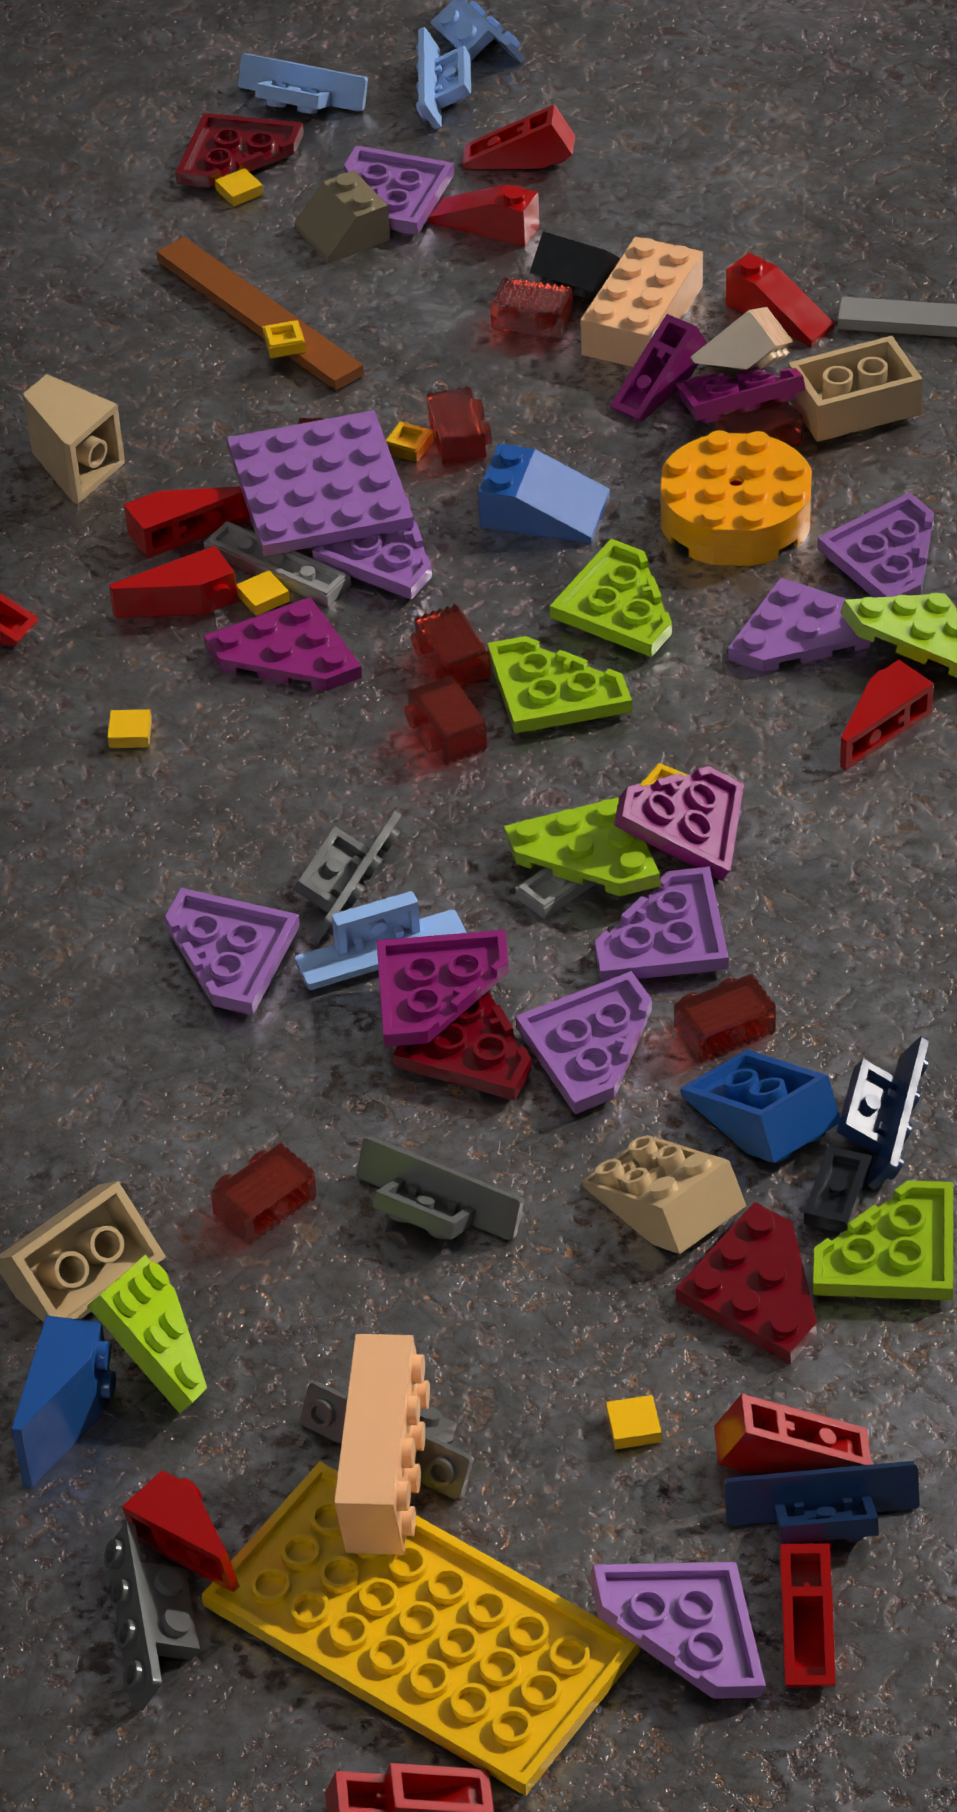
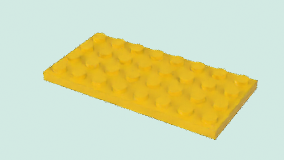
[201,1461,640,1796]

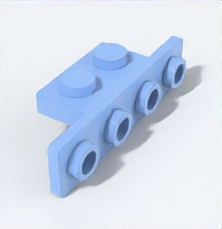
[430,0,525,64]
[416,27,471,130]
[238,53,368,114]
[295,891,467,990]

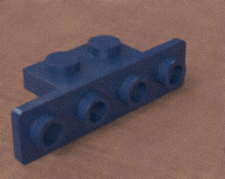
[837,1036,929,1190]
[724,1461,920,1544]

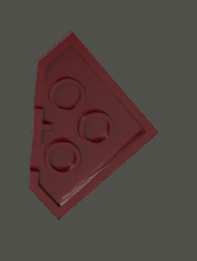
[175,113,304,188]
[392,990,532,1101]
[676,1202,817,1364]

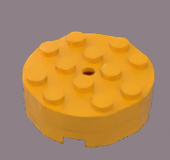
[660,430,812,566]

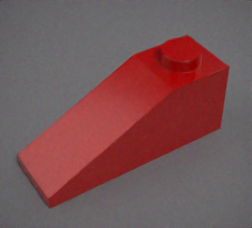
[462,104,575,169]
[428,184,539,246]
[726,253,834,347]
[124,486,250,559]
[109,546,238,618]
[840,660,934,771]
[714,1394,872,1475]
[121,1470,240,1593]

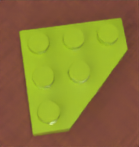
[550,539,672,657]
[840,593,957,678]
[487,636,632,734]
[504,797,661,896]
[813,1180,953,1301]
[87,1255,207,1414]

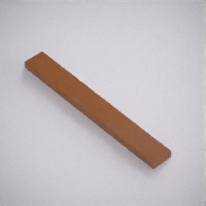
[156,237,364,391]

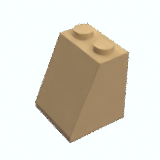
[23,374,125,504]

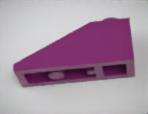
[610,314,707,423]

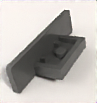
[293,810,402,944]
[356,1136,524,1240]
[300,1381,474,1500]
[104,1523,200,1711]

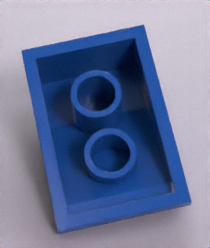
[478,444,610,543]
[679,1049,840,1163]
[11,1316,116,1488]

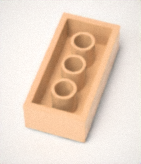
[581,236,703,367]
[334,1334,430,1555]

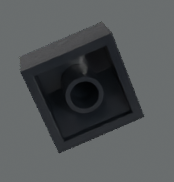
[529,231,621,301]

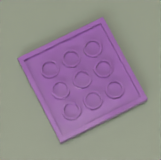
[227,410,414,556]

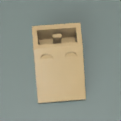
[581,1135,747,1254]

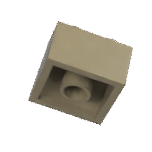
[294,170,390,263]

